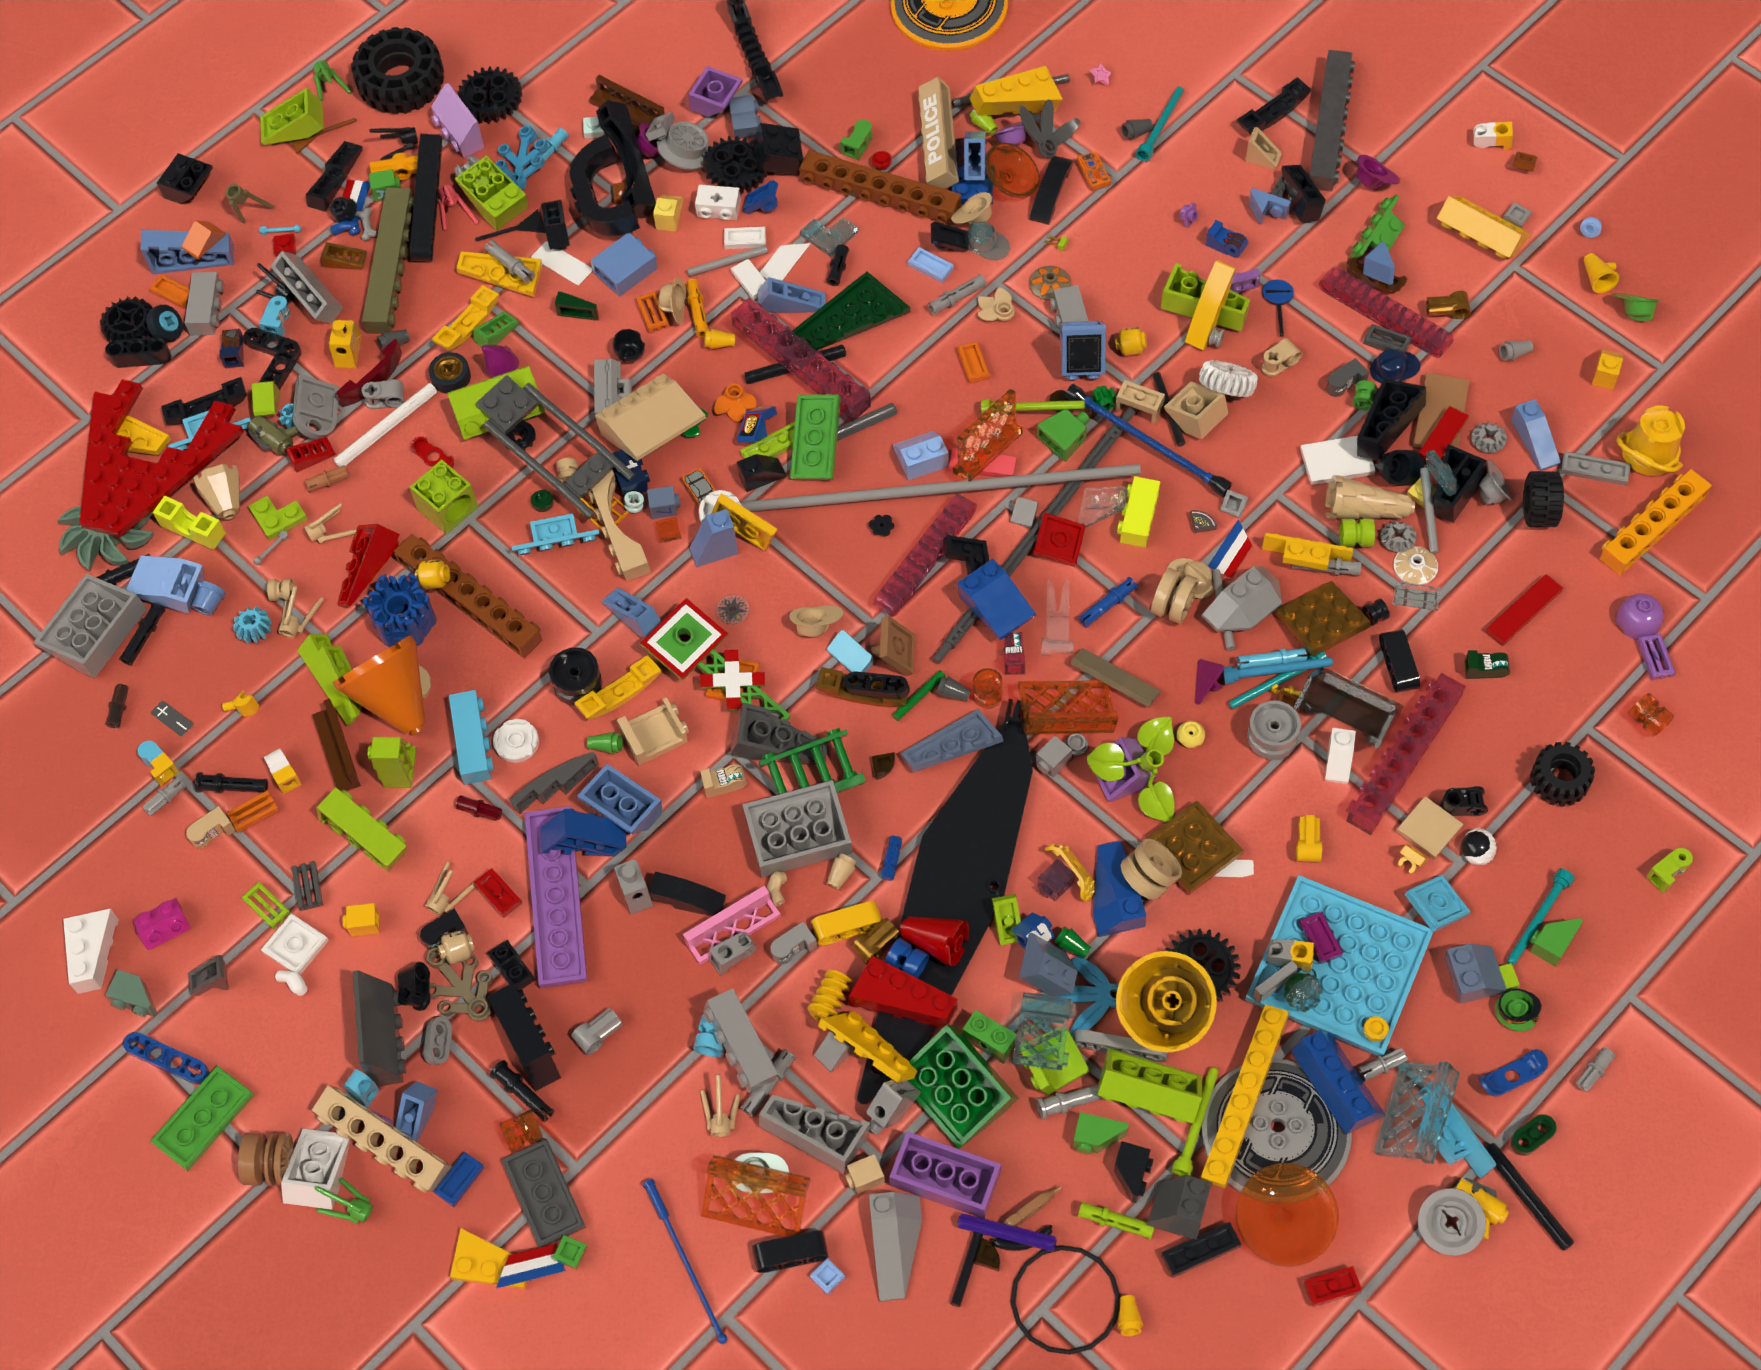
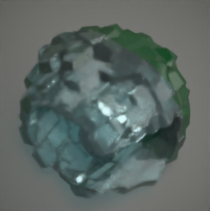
[1284,973,1323,1012]

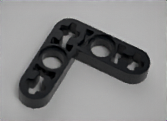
[244,328,301,390]

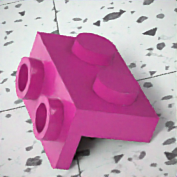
[133,898,191,950]

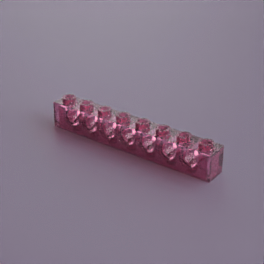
[731,298,871,422]
[1346,673,1466,835]

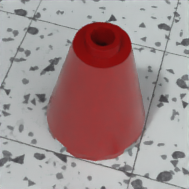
[900,916,969,966]

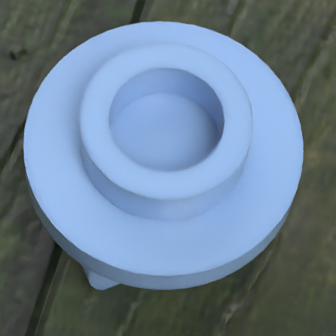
[1580,217,1602,238]

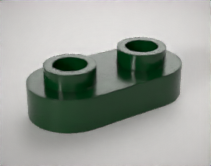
[1511,1114,1557,1156]

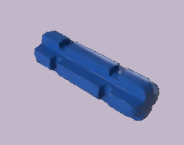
[881,836,902,881]

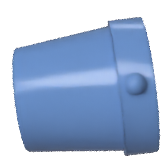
[191,580,226,616]

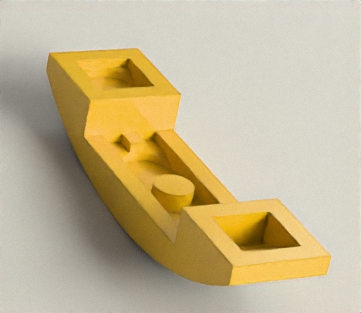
[432,285,500,350]
[574,655,661,720]

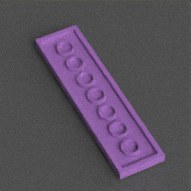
[525,806,588,988]

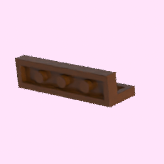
[589,75,665,125]
[312,699,361,791]

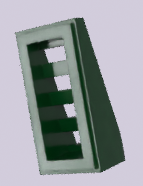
[555,291,599,320]

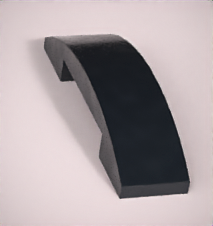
[1237,77,1311,134]
[1030,155,1074,225]
[161,377,247,425]

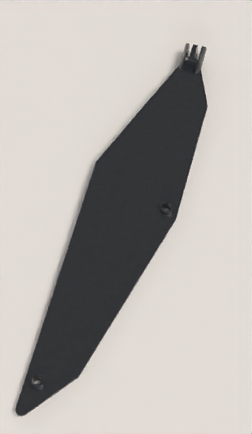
[857,698,1033,1104]

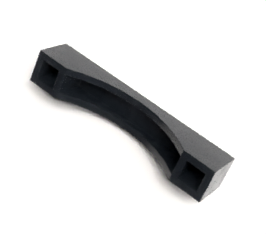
[596,100,656,218]

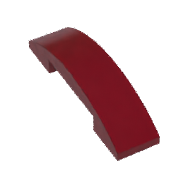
[335,339,402,407]

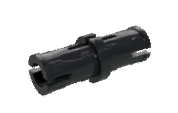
[827,244,849,286]

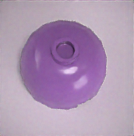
[1616,593,1664,640]

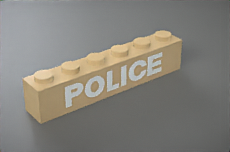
[918,77,959,189]

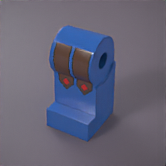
[1205,220,1248,258]

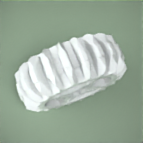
[1199,360,1258,397]

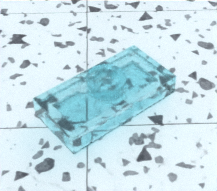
[1426,449,1456,496]

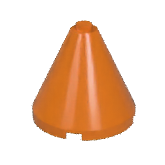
[332,635,425,735]

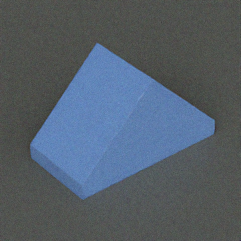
[1363,242,1395,285]

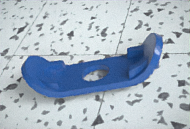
[1478,1049,1548,1097]

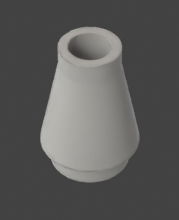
[1499,340,1533,362]

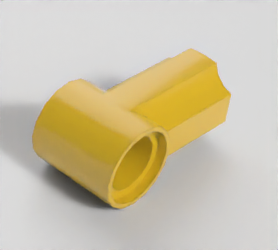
[1296,815,1322,863]

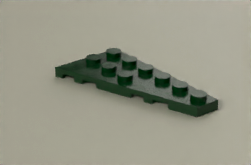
[775,271,911,360]

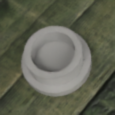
[1065,733,1088,756]

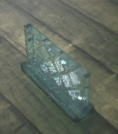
[1374,1061,1460,1164]

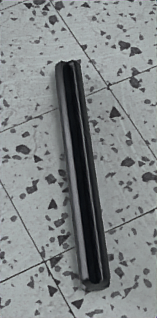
[744,345,846,384]
[1485,1143,1574,1251]

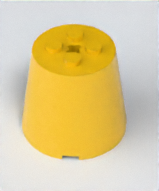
[1116,951,1217,1052]

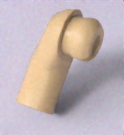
[767,871,787,907]

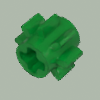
[1090,386,1116,411]

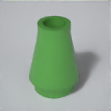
[587,732,623,754]

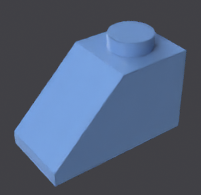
[395,1081,438,1142]

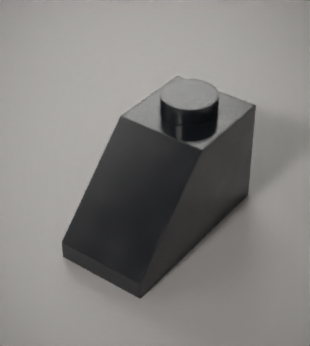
[737,454,787,492]

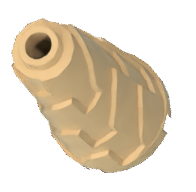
[1325,475,1415,520]

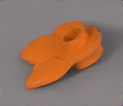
[714,384,757,423]

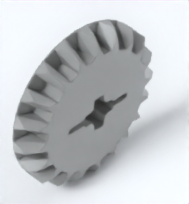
[1418,1188,1486,1256]

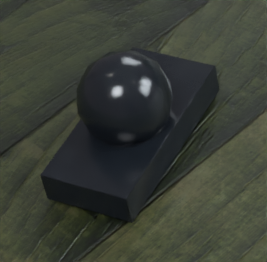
[931,221,968,252]

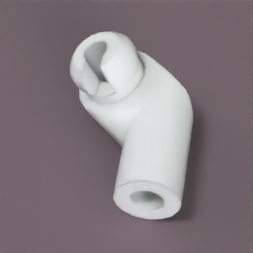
[275,970,308,996]

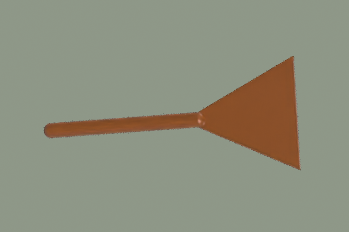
[292,118,356,154]

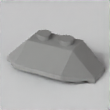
[1201,566,1282,632]

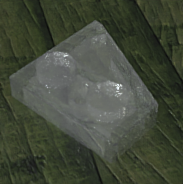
[1078,486,1128,528]

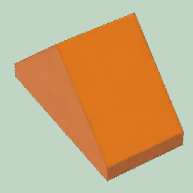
[182,221,225,259]

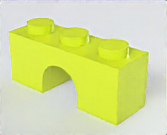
[153,496,226,550]

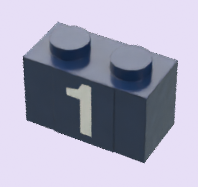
[612,450,650,498]

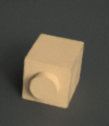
[845,1154,885,1195]

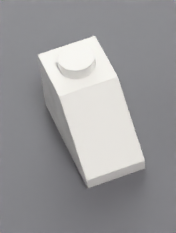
[1325,728,1356,784]

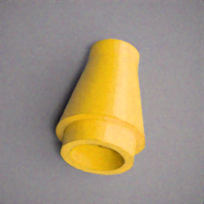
[704,329,735,350]
[1118,1295,1143,1336]

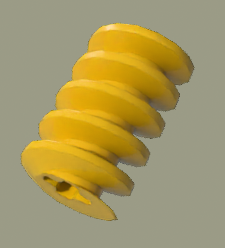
[808,970,853,1022]

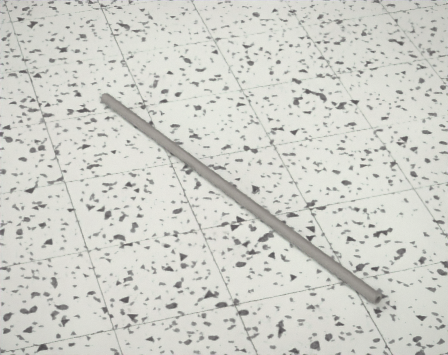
[740,464,1141,512]

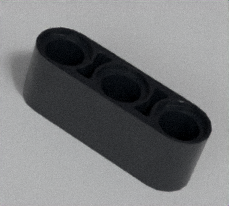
[105,337,172,368]
[1379,629,1420,693]
[752,1231,829,1273]

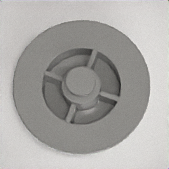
[657,121,710,170]

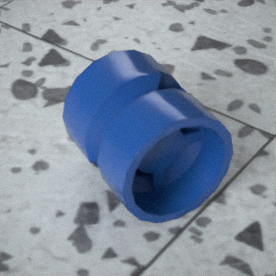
[885,938,929,979]

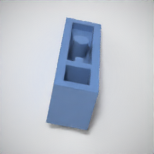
[758,277,826,313]
[1511,399,1561,471]
[602,587,661,638]

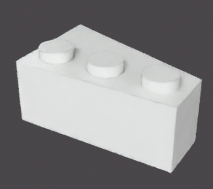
[63,909,119,994]

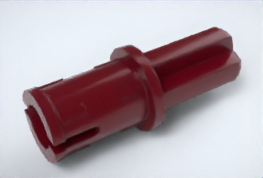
[456,795,502,821]

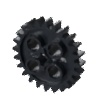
[457,66,523,123]
[703,136,768,193]
[1166,928,1241,1002]

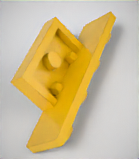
[1262,533,1354,571]

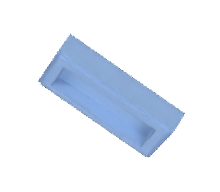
[908,247,954,283]

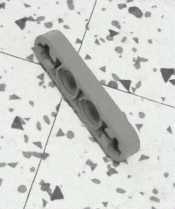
[1073,1030,1168,1062]

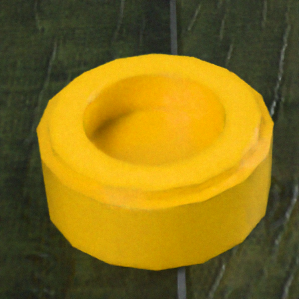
[1363,1016,1389,1042]

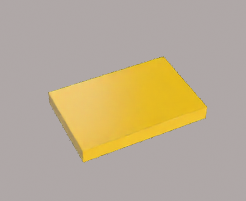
[711,493,777,551]

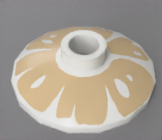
[1393,546,1438,586]

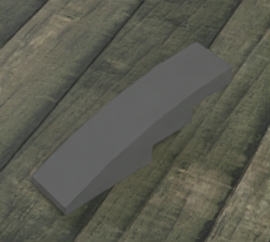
[510,752,599,814]

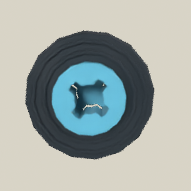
[146,304,183,342]

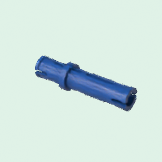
[1078,577,1138,628]

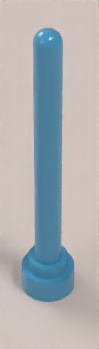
[1223,657,1334,685]

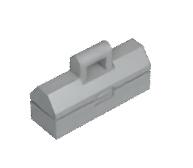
[594,359,632,425]

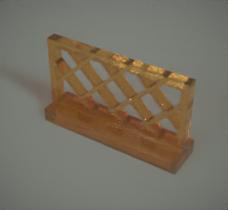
[953,389,1023,482]
[1018,680,1119,734]
[701,1155,811,1237]

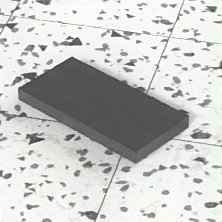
[502,1139,586,1248]

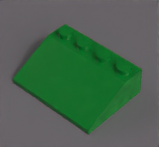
[908,1025,1019,1149]

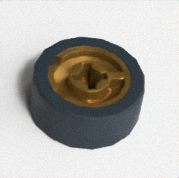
[429,352,471,393]

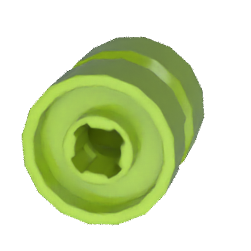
[1339,518,1375,547]

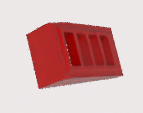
[285,437,336,472]

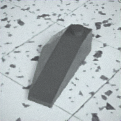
[730,703,828,765]

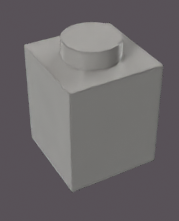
[1036,736,1072,778]

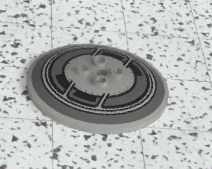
[1201,1059,1352,1204]

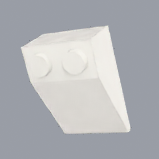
[281,1129,351,1210]

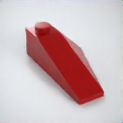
[338,524,400,607]

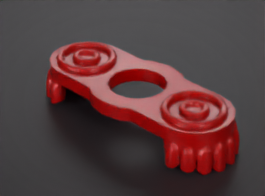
[411,436,454,469]

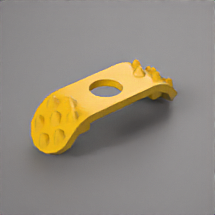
[1045,844,1095,902]

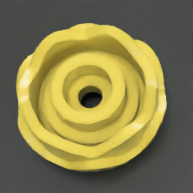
[1176,721,1205,748]

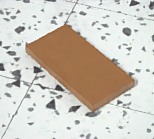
[1413,373,1470,449]

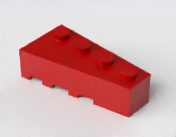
[849,956,958,1028]

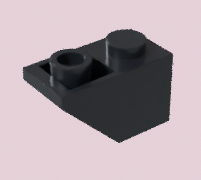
[1114,1141,1154,1203]

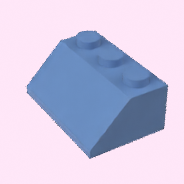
[577,764,663,835]

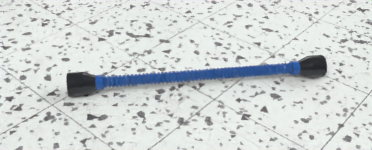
[1064,383,1232,497]

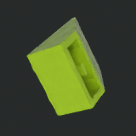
[455,155,528,231]

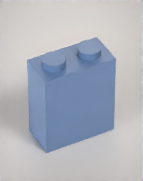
[591,233,657,297]

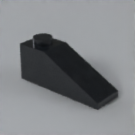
[1281,165,1326,222]
[541,200,570,250]

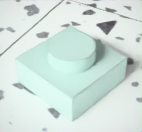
[583,117,605,139]

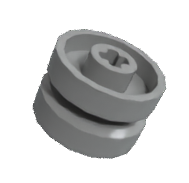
[1247,701,1301,760]

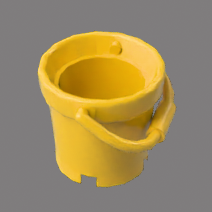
[1616,406,1685,476]

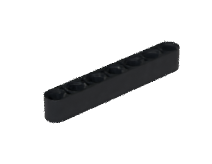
[410,134,442,261]

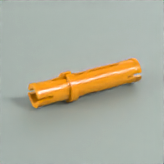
[685,279,709,338]

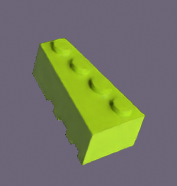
[316,787,407,872]

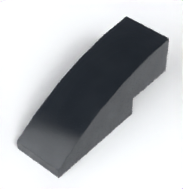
[649,871,726,916]

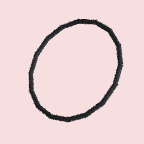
[1011,1245,1120,1355]

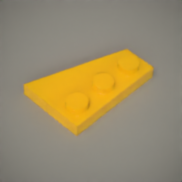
[117,415,171,455]
[450,1228,527,1290]

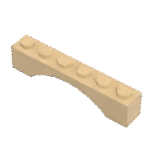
[588,470,651,582]

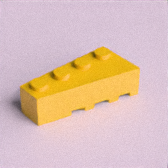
[969,66,1063,115]

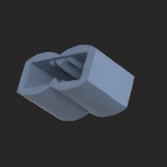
[729,95,761,138]

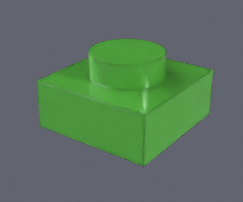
[553,1235,587,1270]

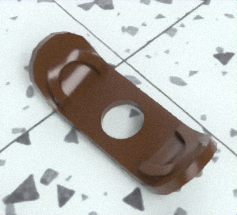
[1347,257,1408,293]

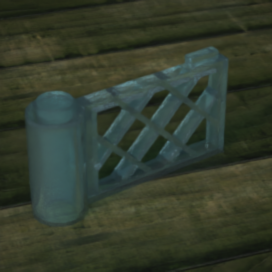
[1012,992,1076,1070]

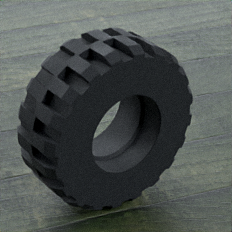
[351,27,444,114]

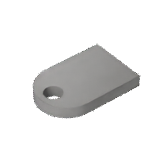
[293,374,339,439]

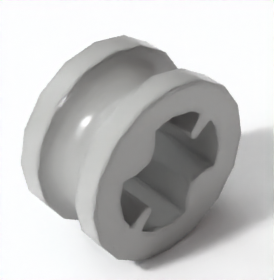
[1208,327,1225,348]

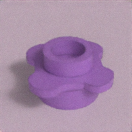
[1180,203,1198,227]

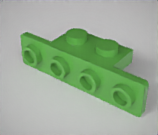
[1349,195,1405,258]

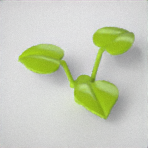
[1087,717,1175,822]

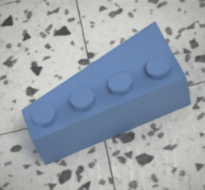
[141,230,234,275]

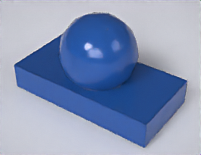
[743,180,778,214]

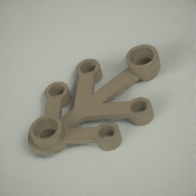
[426,947,493,1022]

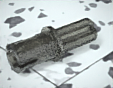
[105,684,129,729]

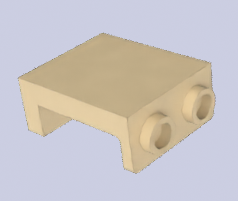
[617,697,689,766]

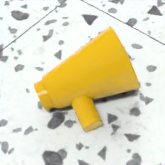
[1583,253,1619,294]

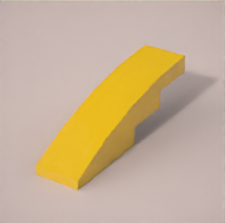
[1185,260,1236,350]

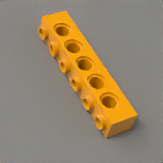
[1600,469,1712,576]

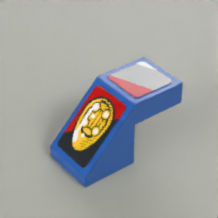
[737,406,777,442]

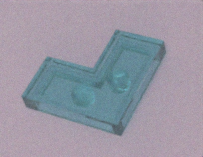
[800,217,858,257]

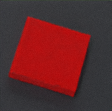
[1033,512,1086,567]

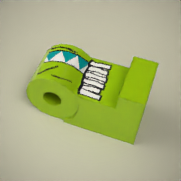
[1646,848,1693,894]

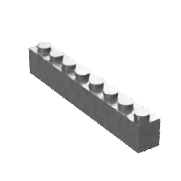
[1309,50,1355,192]

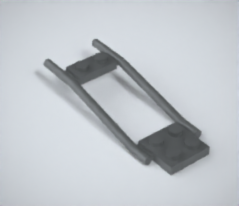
[476,375,635,519]

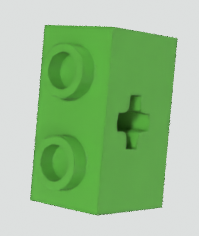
[962,1010,1017,1064]

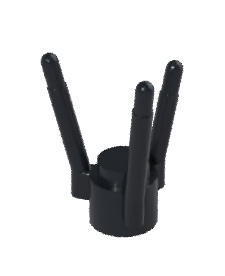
[369,127,418,160]
[256,263,296,303]

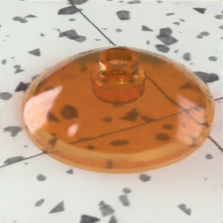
[985,143,1040,198]

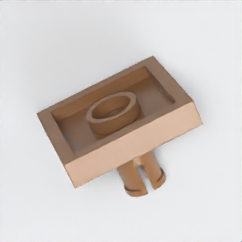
[871,616,915,676]

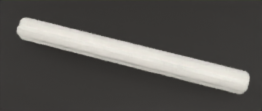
[334,383,437,467]

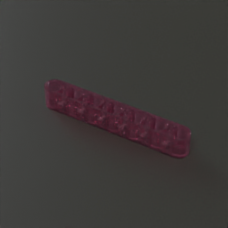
[1319,267,1454,358]
[873,494,977,617]

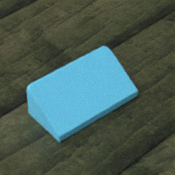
[826,629,874,672]

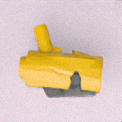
[1456,1178,1510,1240]

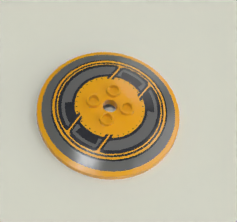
[891,0,1008,51]

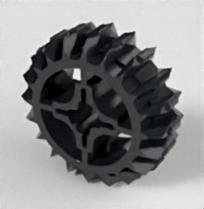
[99,296,153,342]

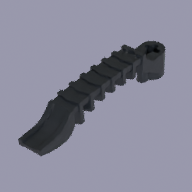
[726,0,783,101]

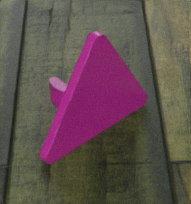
[1195,659,1224,704]

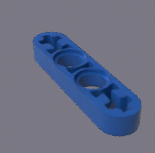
[124,1032,209,1085]

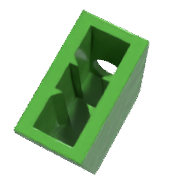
[1037,410,1090,462]

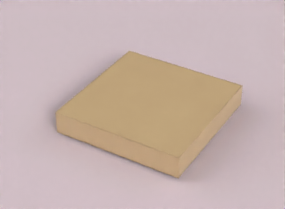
[1396,797,1463,860]

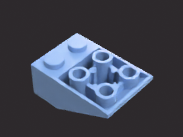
[126,556,205,614]

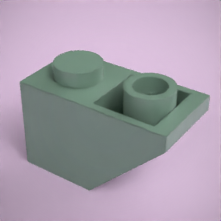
[105,970,157,1017]

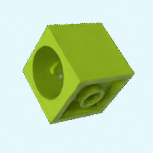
[409,459,478,535]

